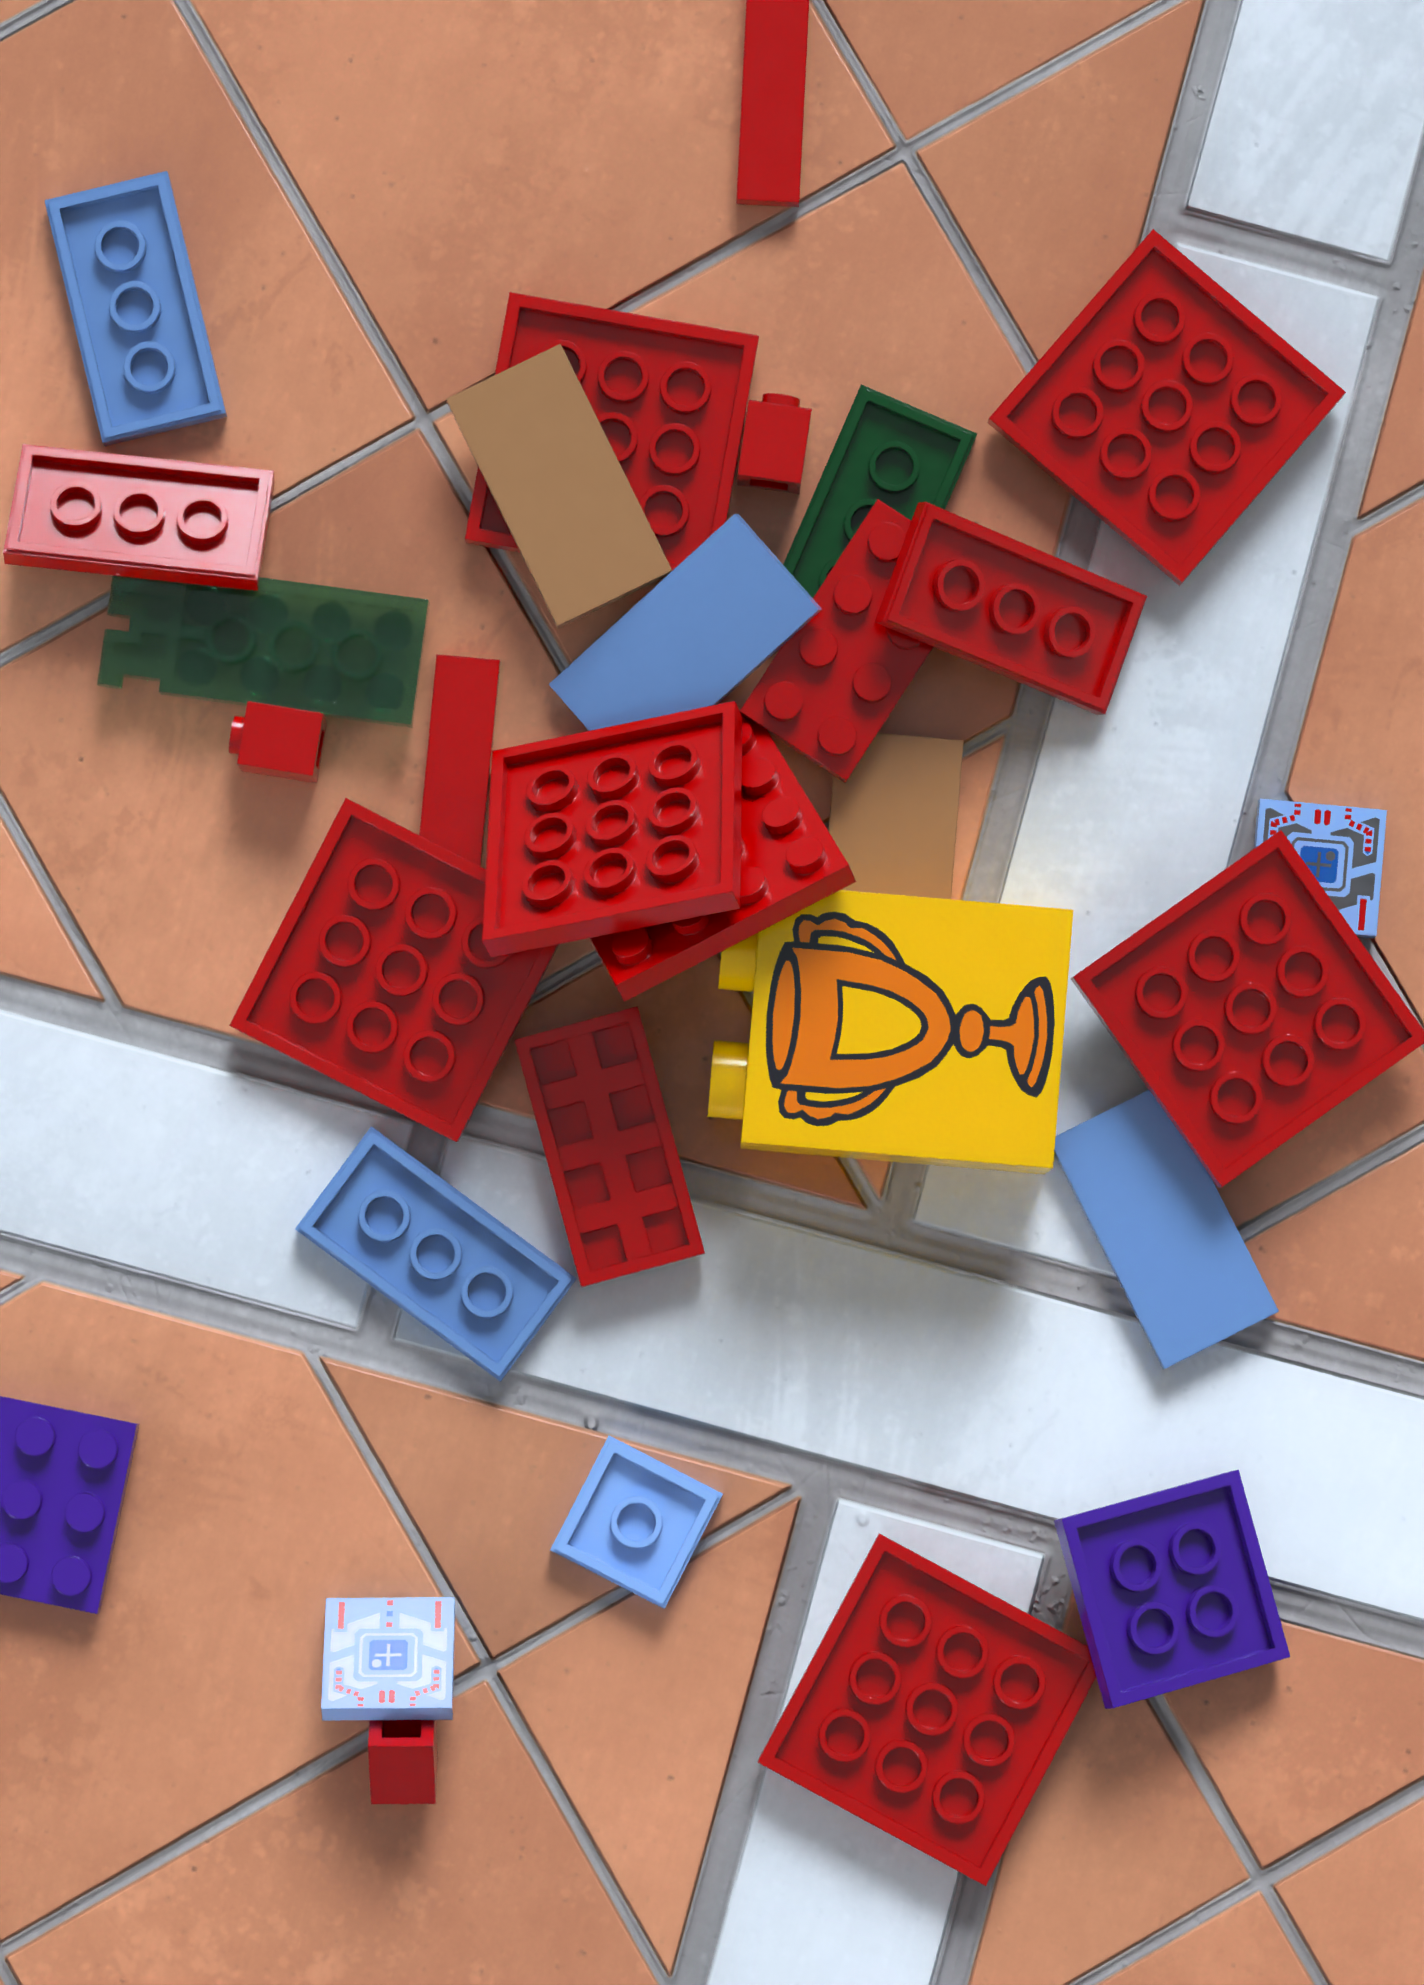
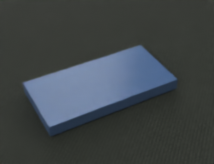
[44,171,227,446]
[549,514,822,731]
[1054,1090,1279,1369]
[295,1126,577,1382]

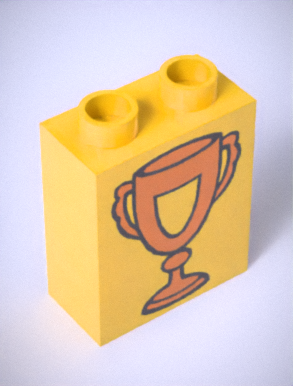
[707,890,1073,1175]

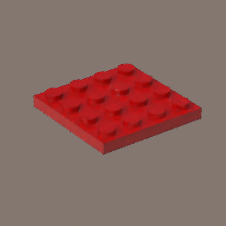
[987,229,1346,586]
[465,292,759,571]
[482,701,742,957]
[589,717,856,1002]
[229,798,559,1142]
[1070,830,1424,1188]
[757,1533,1096,1886]

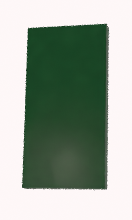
[783,384,977,598]

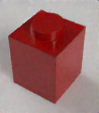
[737,393,812,494]
[229,701,328,783]
[368,1720,438,1805]

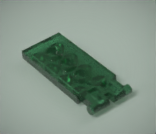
[97,575,430,728]

